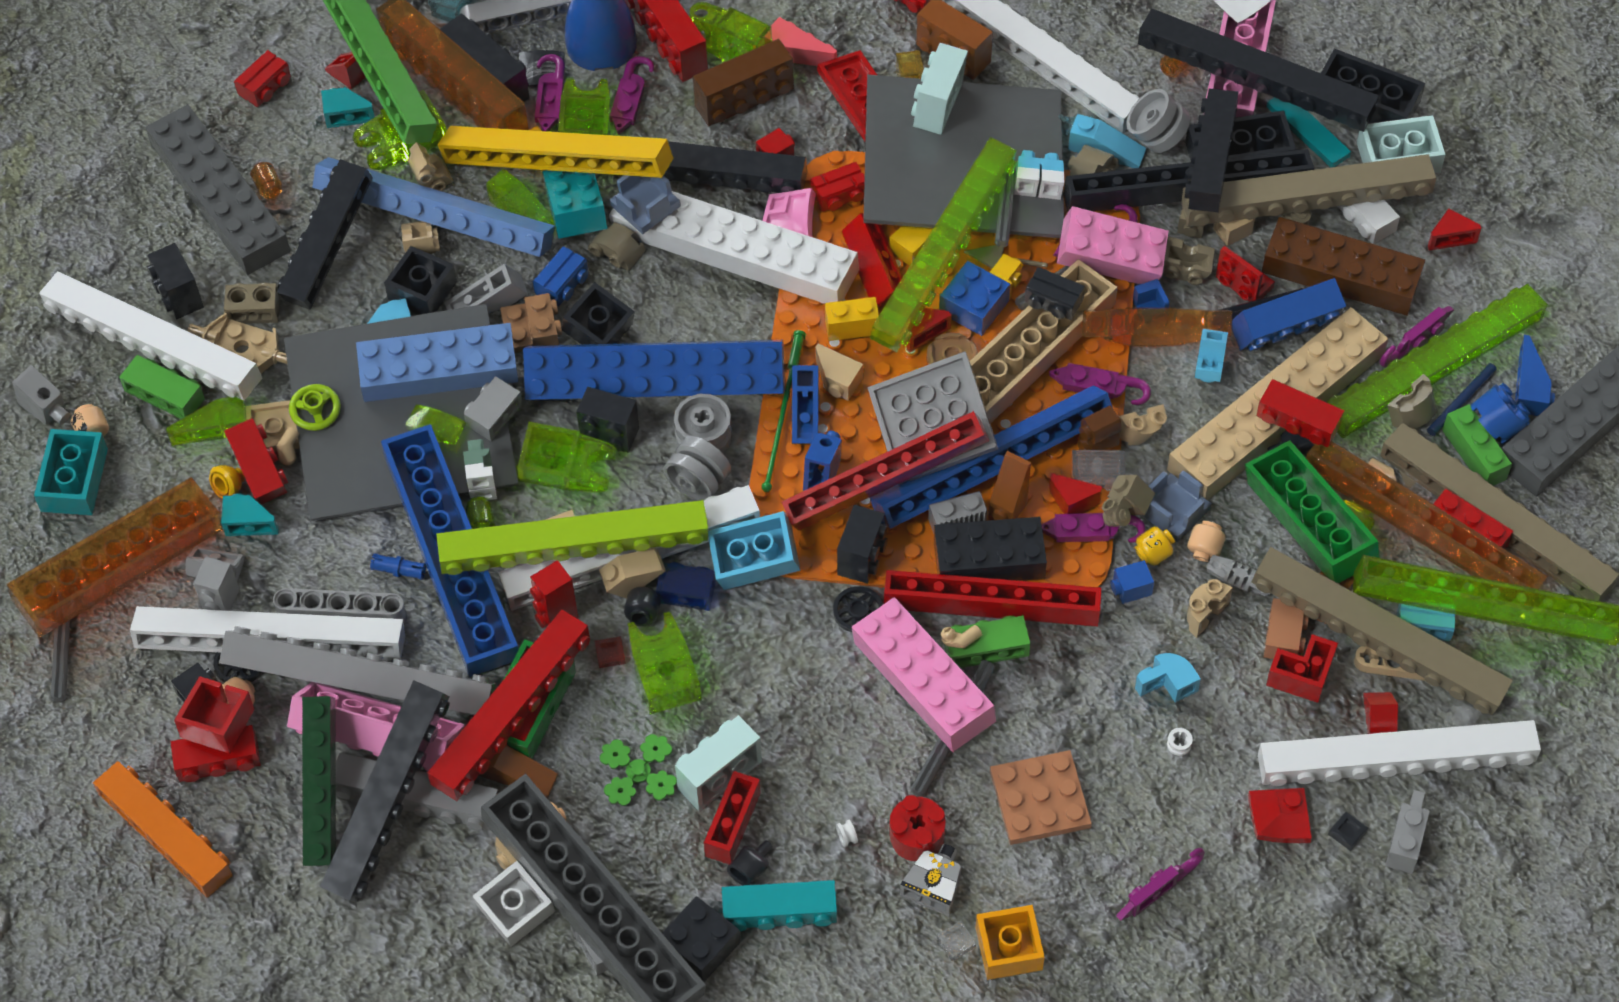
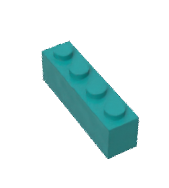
[722,880,837,932]

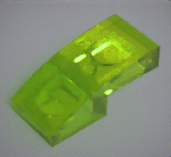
[405,404,466,445]

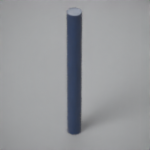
[1427,363,1497,436]

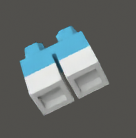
[1014,150,1064,200]

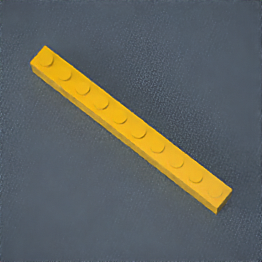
[438,126,674,178]

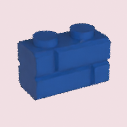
[533,247,589,307]

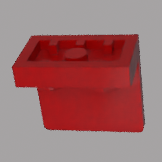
[1216,246,1275,302]

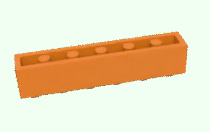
[93,761,233,898]

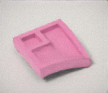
[762,188,816,237]

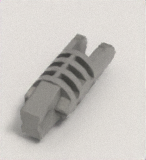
[1207,555,1271,597]

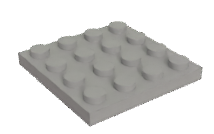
[867,351,998,484]

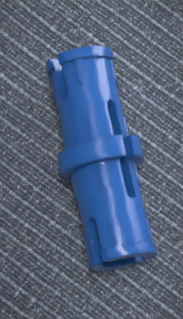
[370,553,426,580]

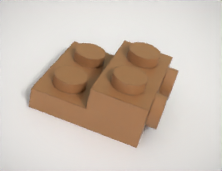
[500,293,562,353]

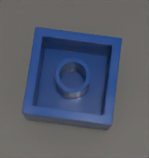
[939,261,1010,336]

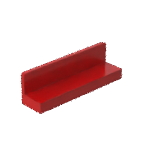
[842,213,910,308]

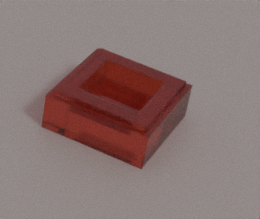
[595,636,626,668]

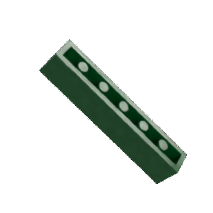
[302,696,336,866]

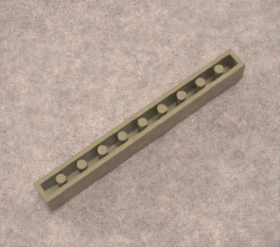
[1181,154,1436,227]
[1380,423,1619,608]
[1251,547,1513,715]

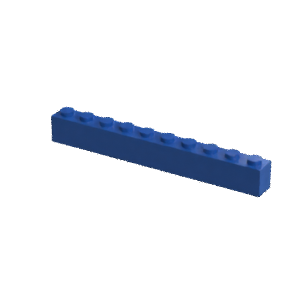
[870,385,1113,529]

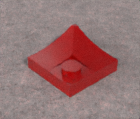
[1248,788,1312,843]

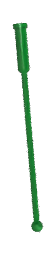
[762,330,806,492]

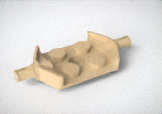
[188,313,288,373]

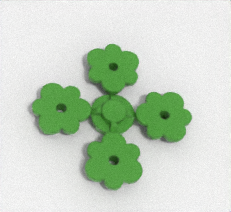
[600,734,677,806]

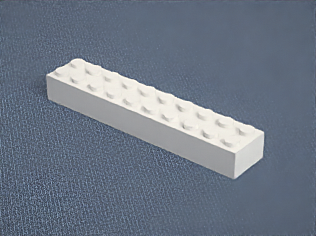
[609,191,859,304]

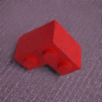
[1266,634,1338,703]

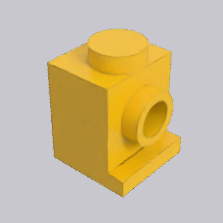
[990,254,1023,299]

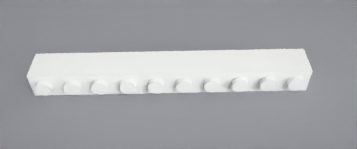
[942,0,1139,133]
[39,271,262,401]
[498,485,760,611]
[130,606,405,661]
[1258,720,1541,787]

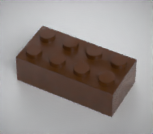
[693,39,794,127]

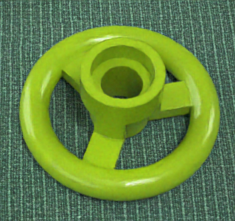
[289,384,341,431]

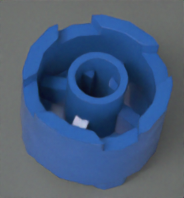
[1471,383,1530,445]

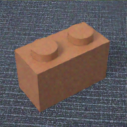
[1263,598,1309,659]

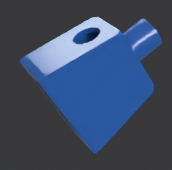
[803,431,842,491]

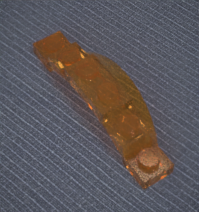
[1082,308,1232,347]

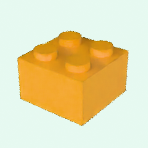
[975,905,1045,980]

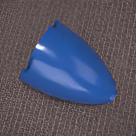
[565,0,637,71]

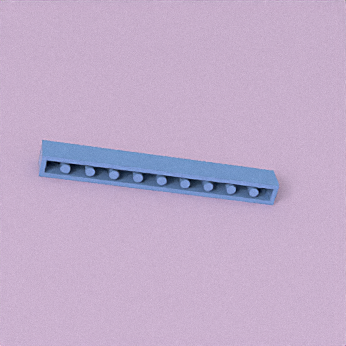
[312,157,555,257]

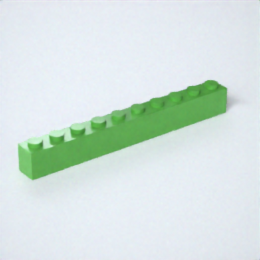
[323,0,437,144]

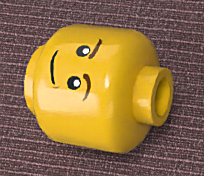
[1134,526,1175,566]

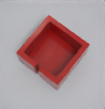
[174,676,255,753]

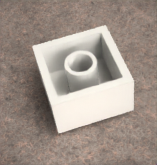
[472,861,555,947]

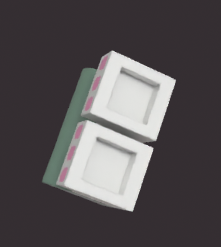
[463,439,497,502]

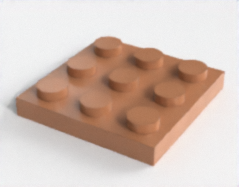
[990,750,1092,845]

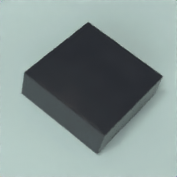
[1328,811,1368,851]

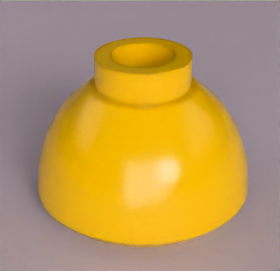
[209,465,245,499]

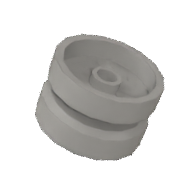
[1126,89,1190,153]
[674,394,732,453]
[663,436,731,501]

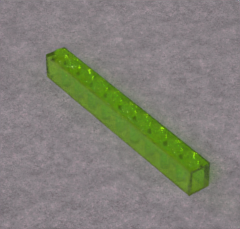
[870,137,1017,352]
[1326,284,1548,439]
[1353,555,1619,646]

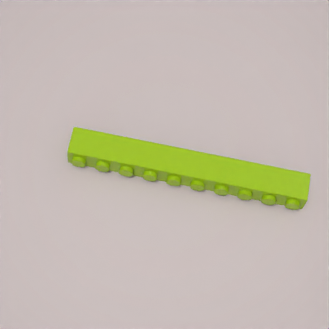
[436,500,708,575]

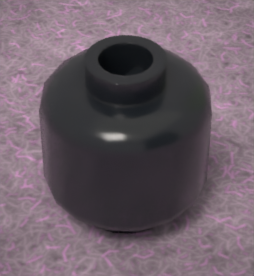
[624,587,661,626]

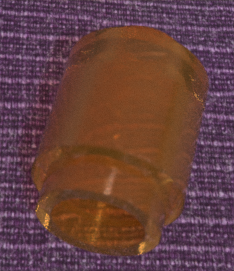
[1160,55,1189,78]
[250,162,282,199]

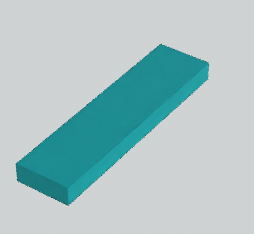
[1266,97,1351,168]

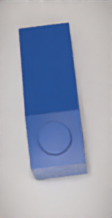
[1515,335,1555,416]
[792,365,819,444]

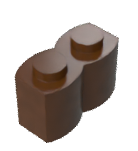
[1077,405,1122,460]

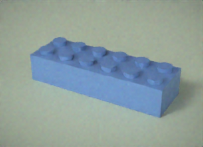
[356,323,518,402]

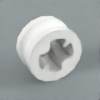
[1167,728,1193,756]
[836,819,858,848]

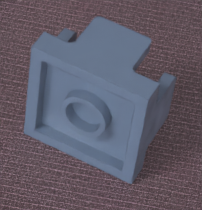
[610,175,681,235]
[1142,471,1212,542]

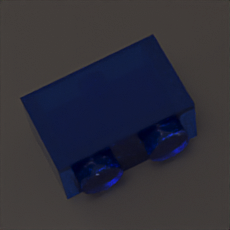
[656,562,716,611]

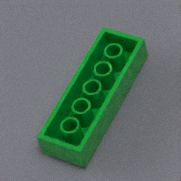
[1245,440,1380,583]

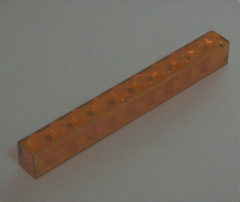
[1306,441,1548,611]

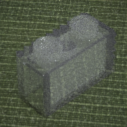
[1071,450,1126,491]

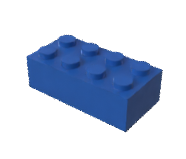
[1229,278,1346,352]

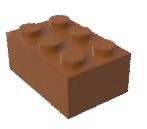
[916,0,993,80]

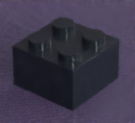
[146,243,204,320]
[384,246,457,315]
[562,282,635,345]
[576,386,639,453]
[837,505,888,584]
[662,896,740,982]

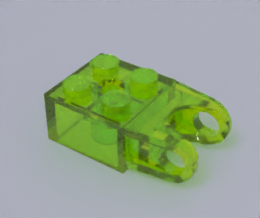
[690,2,772,62]
[558,77,610,135]
[353,89,447,170]
[517,422,617,492]
[627,612,702,715]

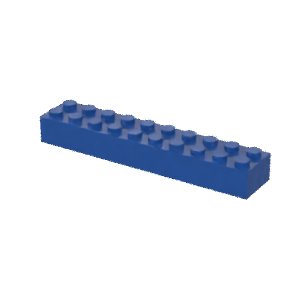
[523,340,785,400]
[381,424,519,677]

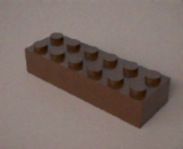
[1262,217,1426,316]

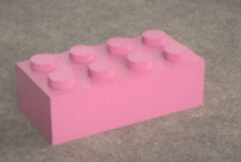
[1057,206,1169,284]

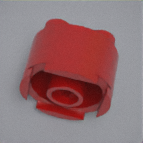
[889,795,946,862]

